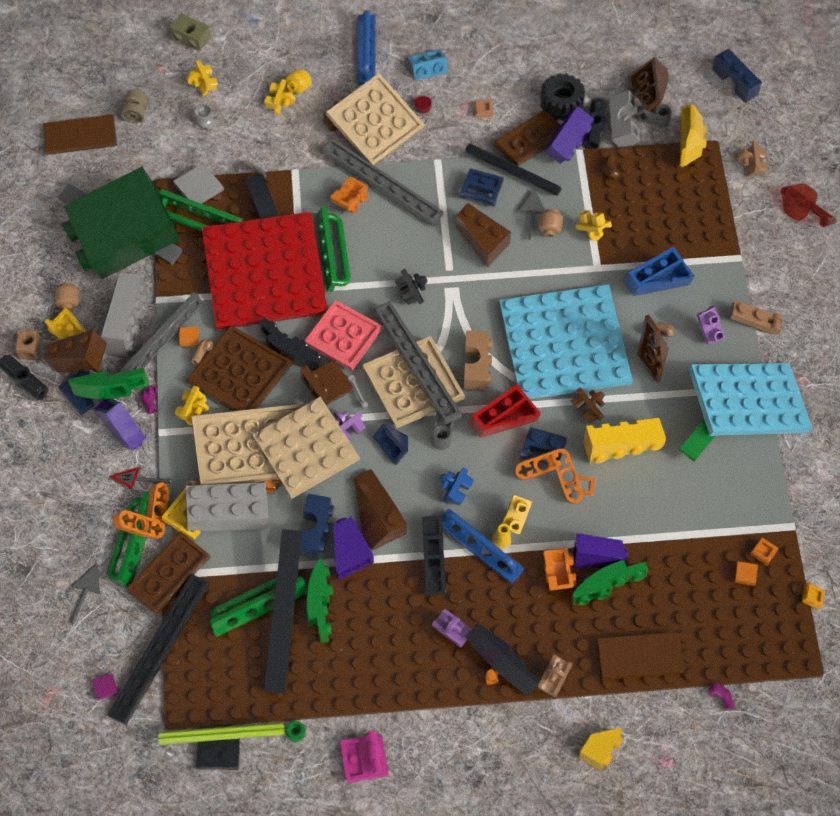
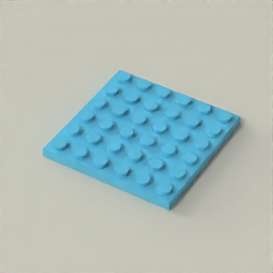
[499,284,633,399]

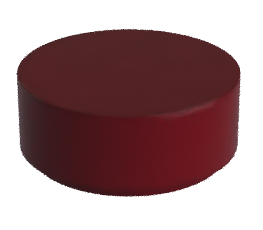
[414,95,432,113]

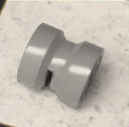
[194,104,214,129]

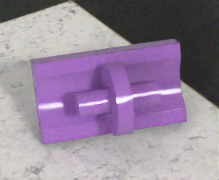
[696,306,725,345]
[334,411,366,440]
[432,609,471,648]

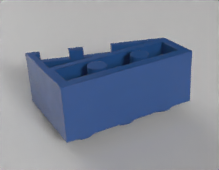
[624,247,695,296]

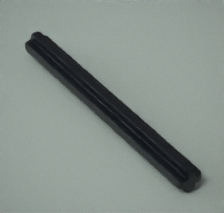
[465,143,562,196]

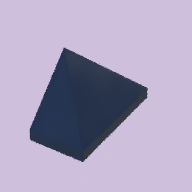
[372,423,408,465]

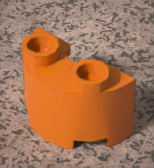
[330,176,368,214]
[543,548,577,590]

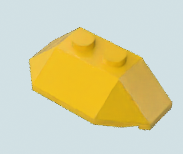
[680,104,707,167]

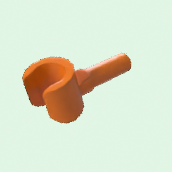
[264,480,280,493]
[485,669,500,685]

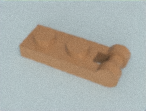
[730,300,783,335]

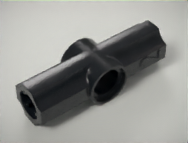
[584,98,606,149]
[0,354,49,401]

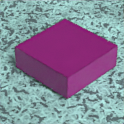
[92,673,119,701]

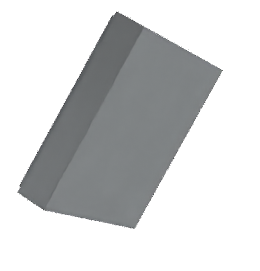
[173,163,224,204]

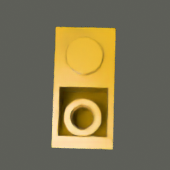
[579,728,624,771]

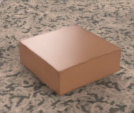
[474,99,493,118]

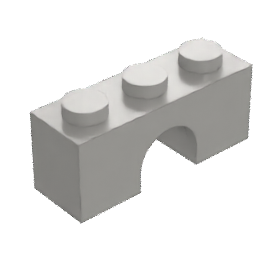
[609,90,640,147]

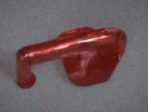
[781,183,837,227]

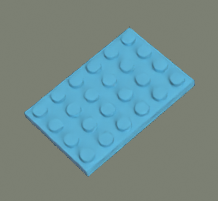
[688,363,813,436]

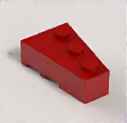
[469,384,541,438]

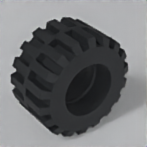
[540,73,585,121]

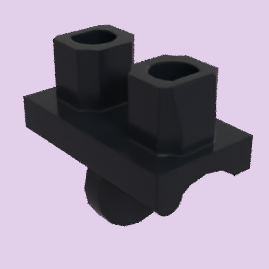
[395,269,428,305]

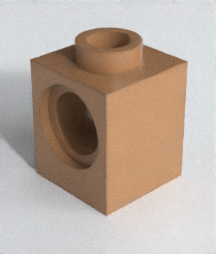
[16,329,41,360]

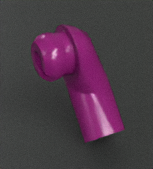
[141,385,157,414]
[708,683,735,710]

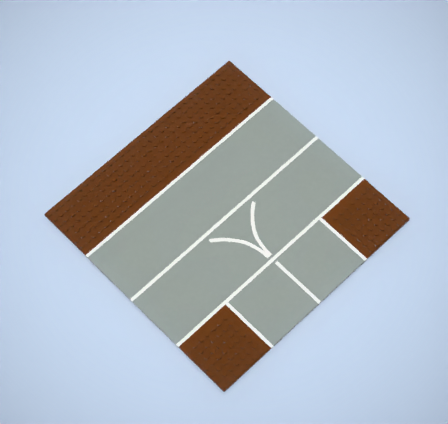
[153,140,824,731]

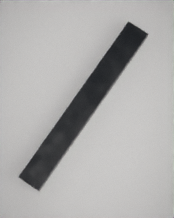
[264,529,302,695]
[107,574,210,726]

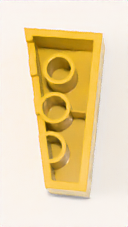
[583,418,666,464]

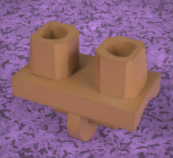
[738,141,768,178]
[537,655,573,697]

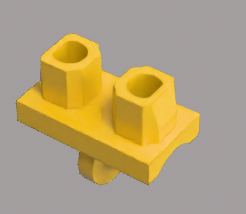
[187,60,218,96]
[265,79,296,115]
[575,210,612,241]
[175,386,209,426]
[502,494,532,535]

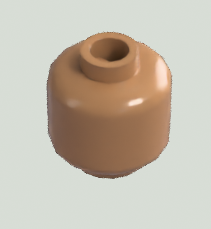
[538,209,563,237]
[55,283,80,311]

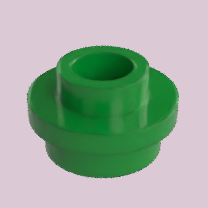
[285,721,306,742]

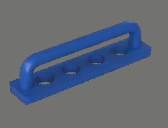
[358,10,375,86]
[441,509,524,584]

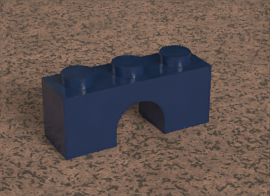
[712,48,762,103]
[298,493,335,559]

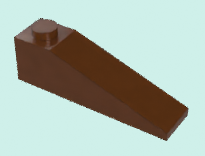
[628,57,669,111]
[637,314,669,383]
[354,469,407,551]

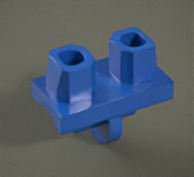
[439,467,474,505]

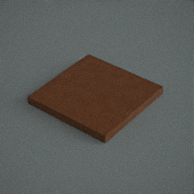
[186,325,293,411]

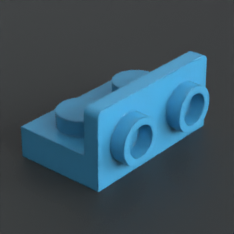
[408,49,448,80]

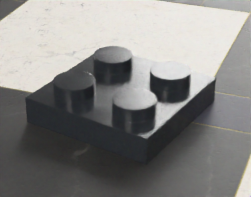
[196,726,241,770]

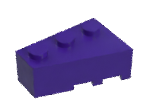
[544,106,594,164]

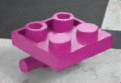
[340,731,389,784]

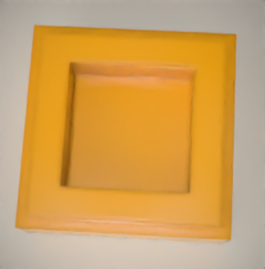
[802,582,825,610]

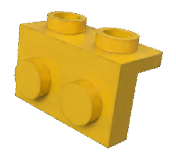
[45,308,86,341]

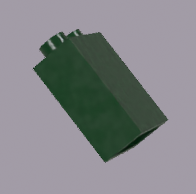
[62,166,181,279]

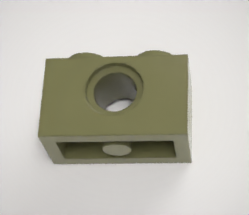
[170,13,211,51]

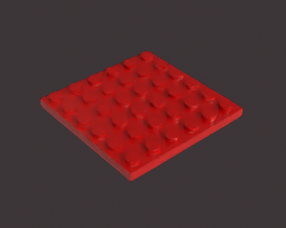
[202,212,328,330]

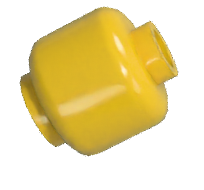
[286,69,312,95]

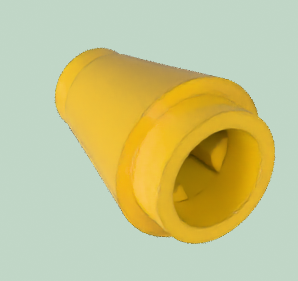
[492,524,512,549]

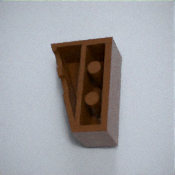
[456,203,511,268]
[44,329,107,372]

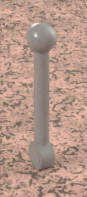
[348,375,368,408]

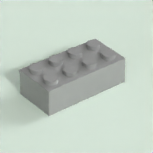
[101,272,148,359]
[186,483,268,532]

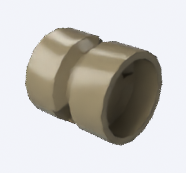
[121,90,149,123]

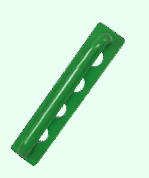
[158,189,243,231]
[316,206,351,292]
[107,492,158,589]
[210,577,308,637]

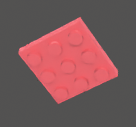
[305,300,383,371]

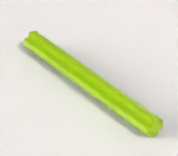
[158,722,284,744]

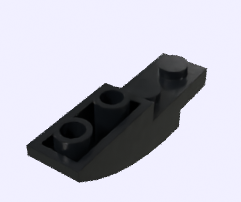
[259,317,322,371]

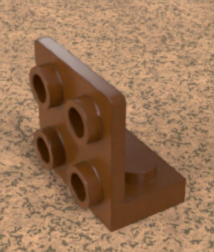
[300,360,353,405]

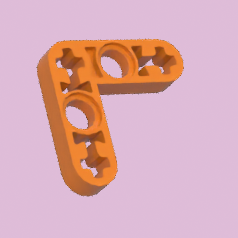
[515,449,584,504]
[113,483,169,539]

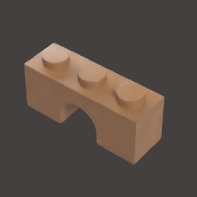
[464,330,493,390]

